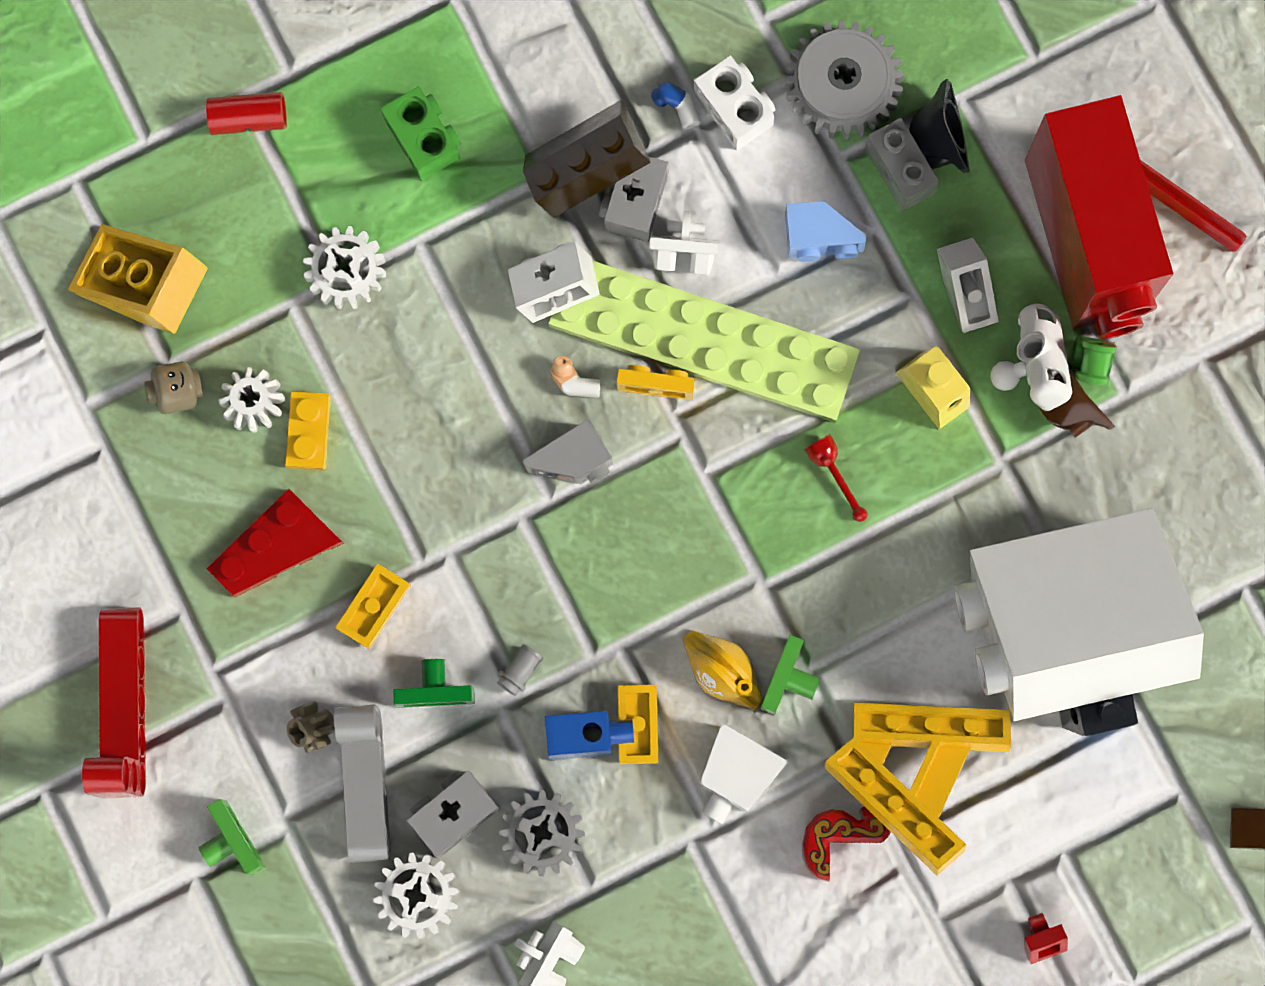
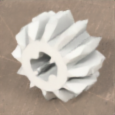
[218,367,285,433]

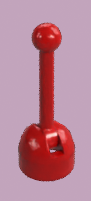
[804,434,868,522]

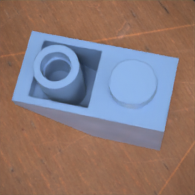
[785,201,866,262]

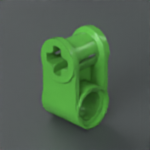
[1070,335,1117,385]

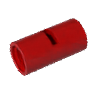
[206,92,287,135]

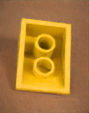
[68,224,208,334]

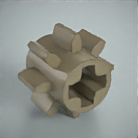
[286,701,335,753]

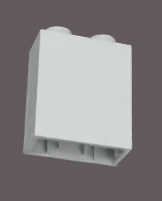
[954,508,1204,721]

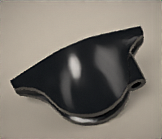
[909,79,970,173]

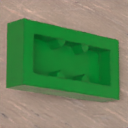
[393,659,475,708]

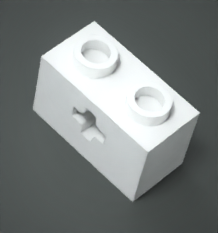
[508,241,600,323]

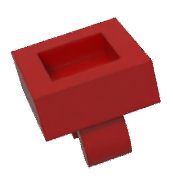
[1024,913,1068,964]

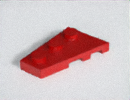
[206,489,344,597]

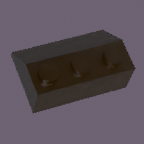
[523,100,651,218]

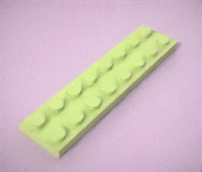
[549,260,860,423]

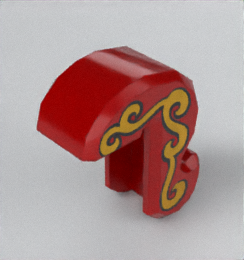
[802,806,891,882]

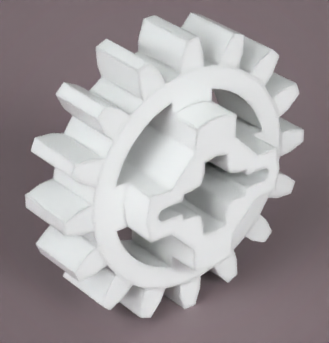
[303,226,386,310]
[373,853,460,939]

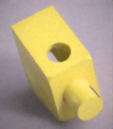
[896,345,970,430]

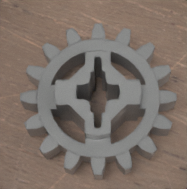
[499,790,585,876]

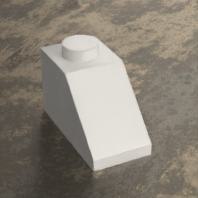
[937,238,999,333]

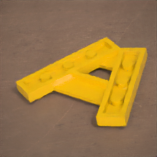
[825,703,1011,876]

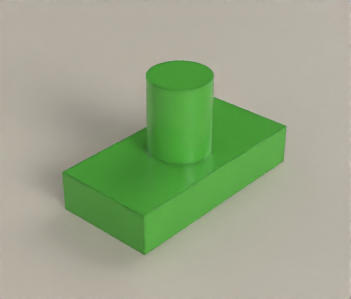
[760,635,821,716]
[198,799,266,875]

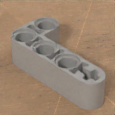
[334,704,390,863]

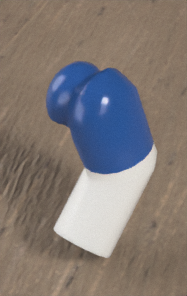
[651,82,700,130]

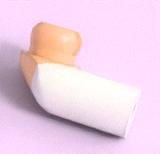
[550,356,601,398]

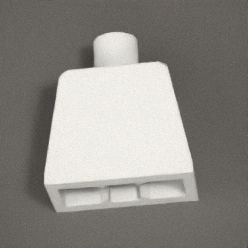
[700,724,787,824]

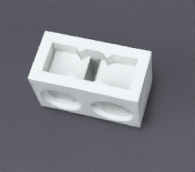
[694,55,776,150]

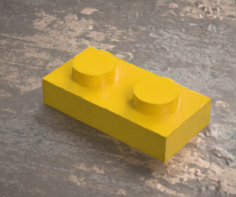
[617,365,695,401]
[285,392,331,471]
[335,563,411,650]
[618,685,658,765]

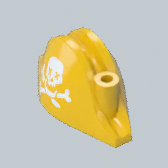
[682,630,763,710]

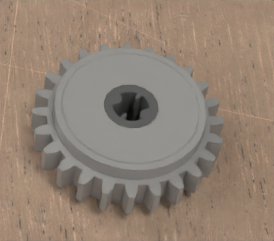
[784,20,904,140]

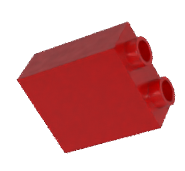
[1024,95,1174,339]

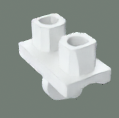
[650,211,719,274]
[514,921,585,986]

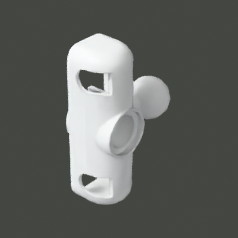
[990,304,1072,411]

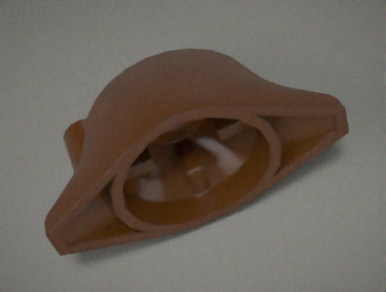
[1039,366,1116,438]

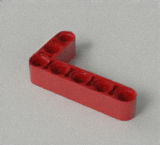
[82,607,146,798]

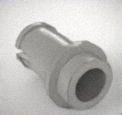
[497,644,543,696]

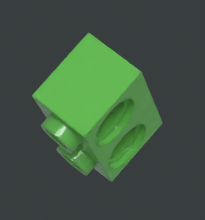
[380,86,461,181]

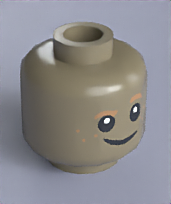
[144,361,203,414]

